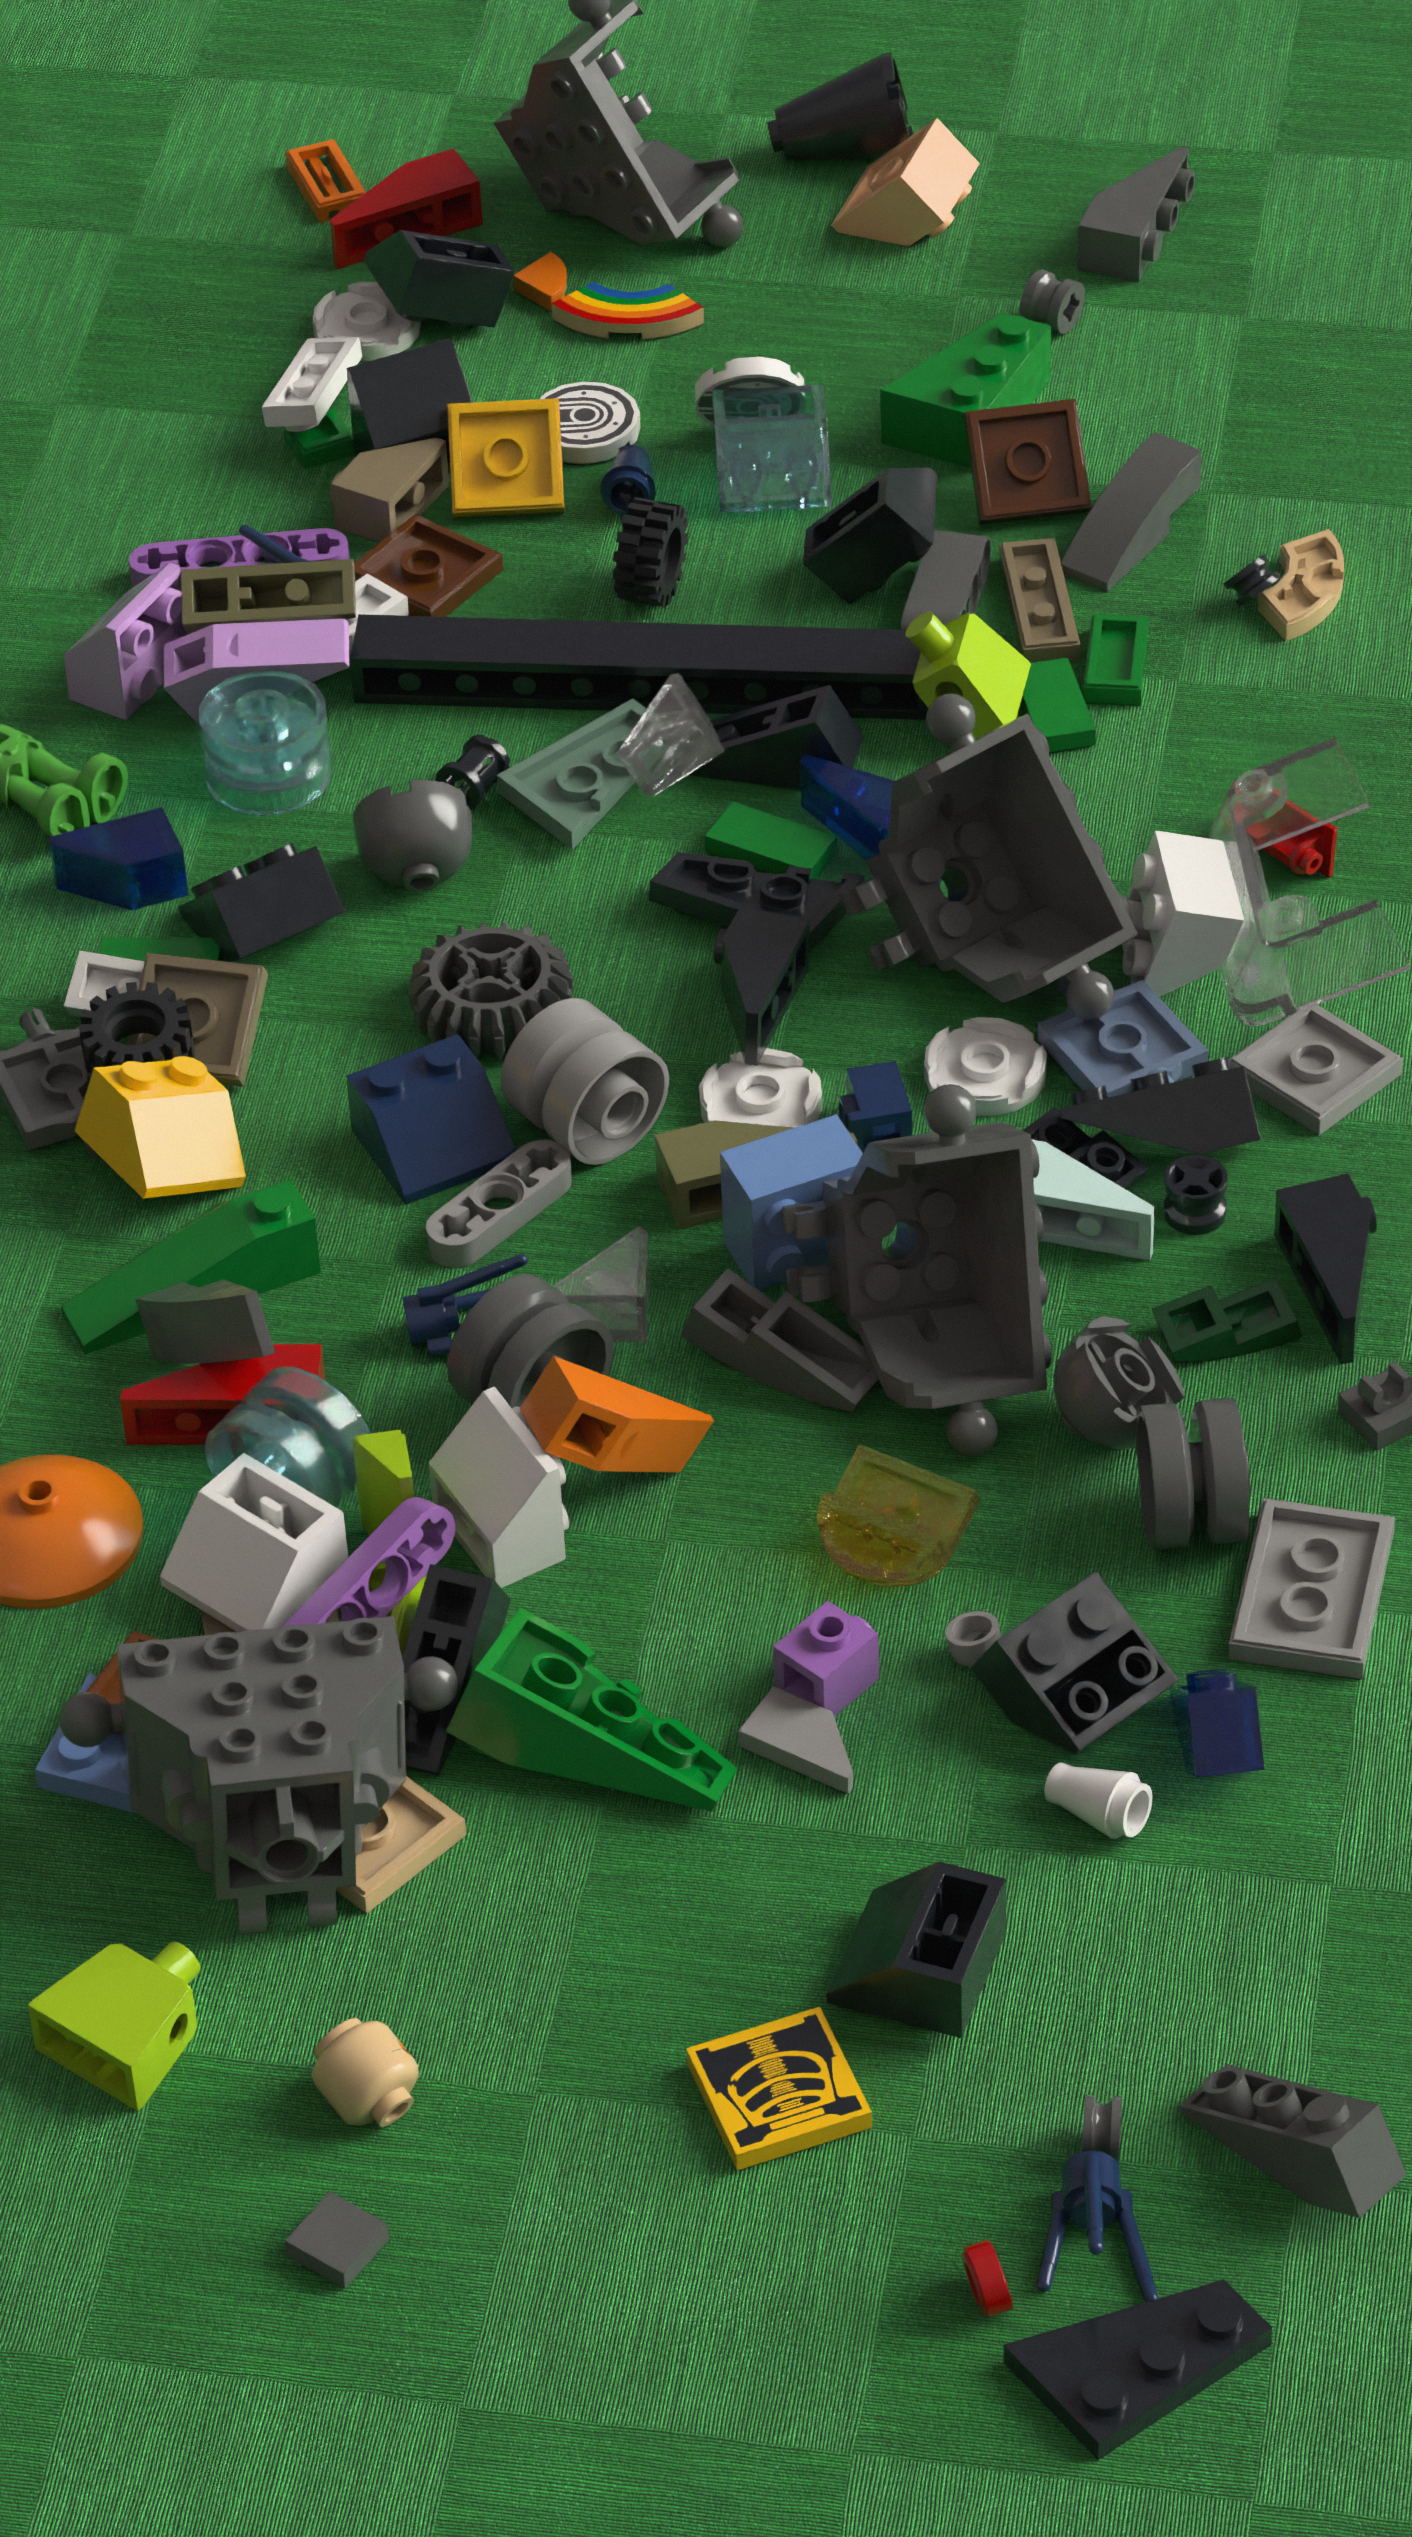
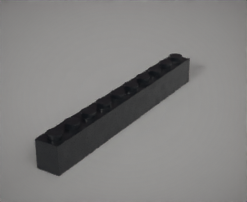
[350,614,928,720]

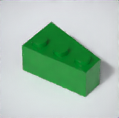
[880,312,1051,468]

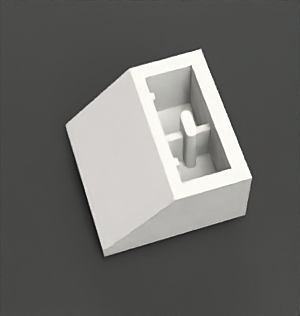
[1122,831,1245,997]
[429,1386,569,1588]
[160,1453,349,1632]

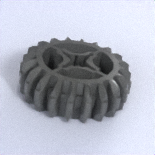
[409,920,574,1062]

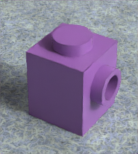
[773,1600,879,1717]

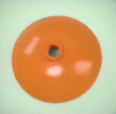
[0,1454,144,1609]

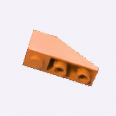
[519,1356,714,1472]

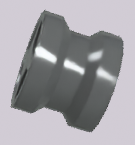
[1020,269,1085,334]

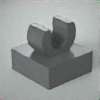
[1338,1361,1412,1451]

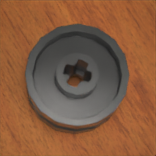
[447,1274,614,1441]
[1136,1398,1250,1550]

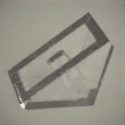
[617,673,725,796]
[553,1226,650,1342]

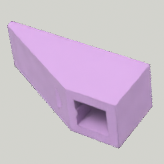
[164,619,349,727]

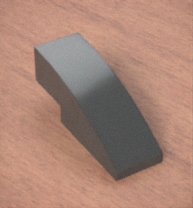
[1061,432,1202,592]
[680,1268,879,1412]
[135,1280,275,1364]

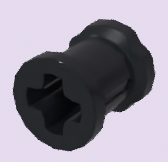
[435,734,510,810]

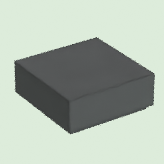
[285,2191,389,2289]

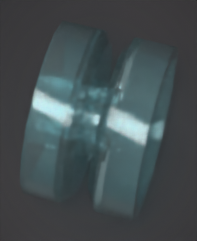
[199,670,332,815]
[204,1367,371,1508]

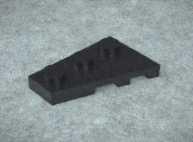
[649,852,865,953]
[1003,2279,1272,2460]

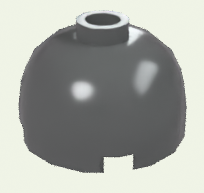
[353,780,472,892]
[1053,1316,1184,1450]

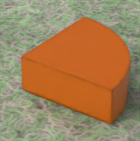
[513,252,567,312]

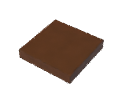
[963,399,1092,525]
[355,514,504,617]

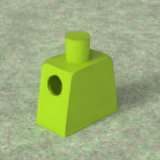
[905,611,1031,739]
[28,1941,201,2111]

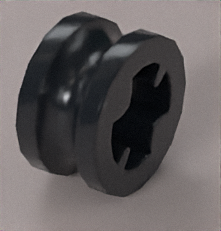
[1223,554,1281,607]

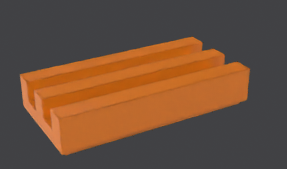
[285,139,366,223]

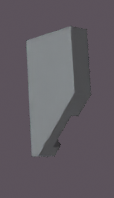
[738,1686,853,1794]

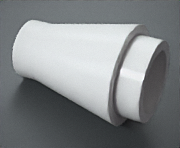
[1044,1762,1152,1839]

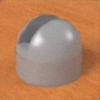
[945,1611,1002,1669]

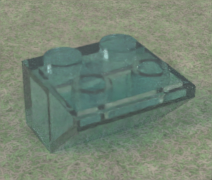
[712,384,832,513]

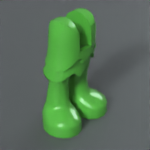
[0,724,128,843]

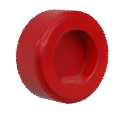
[961,2239,1013,2318]

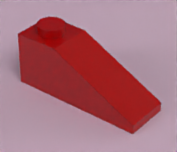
[330,148,483,269]
[120,1344,326,1445]

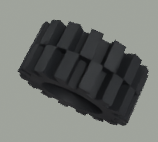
[613,498,689,607]
[79,982,195,1075]

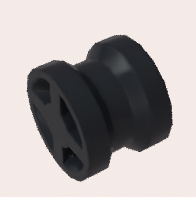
[1164,1155,1228,1235]

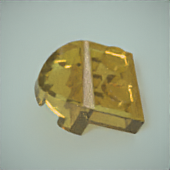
[817,1444,981,1586]

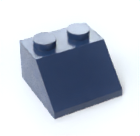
[346,1034,516,1205]

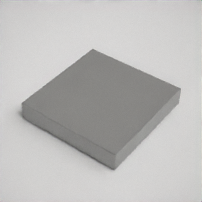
[1229,1001,1403,1135]

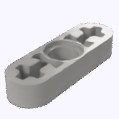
[426,1140,572,1268]

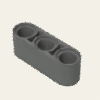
[900,530,991,630]

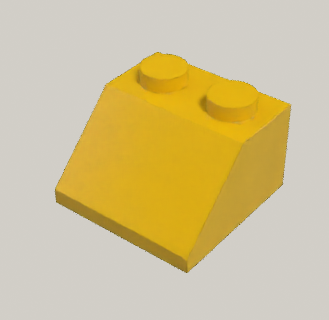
[75,1056,246,1199]

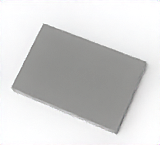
[1228,1498,1395,1679]

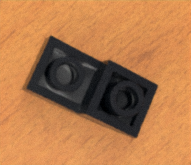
[1022,1107,1148,1190]

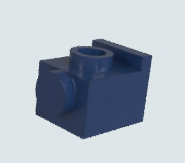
[838,1061,912,1153]

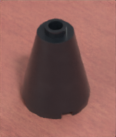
[767,52,913,160]

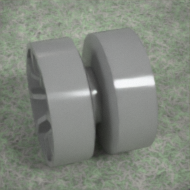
[501,998,669,1165]

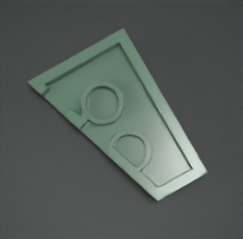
[497,699,671,850]

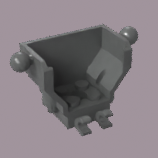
[493,0,744,247]
[839,694,1138,1020]
[782,1084,1052,1457]
[59,1616,458,1935]

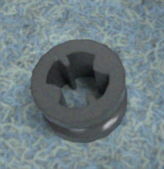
[1082,2094,1122,2162]

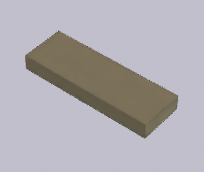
[999,538,1080,663]

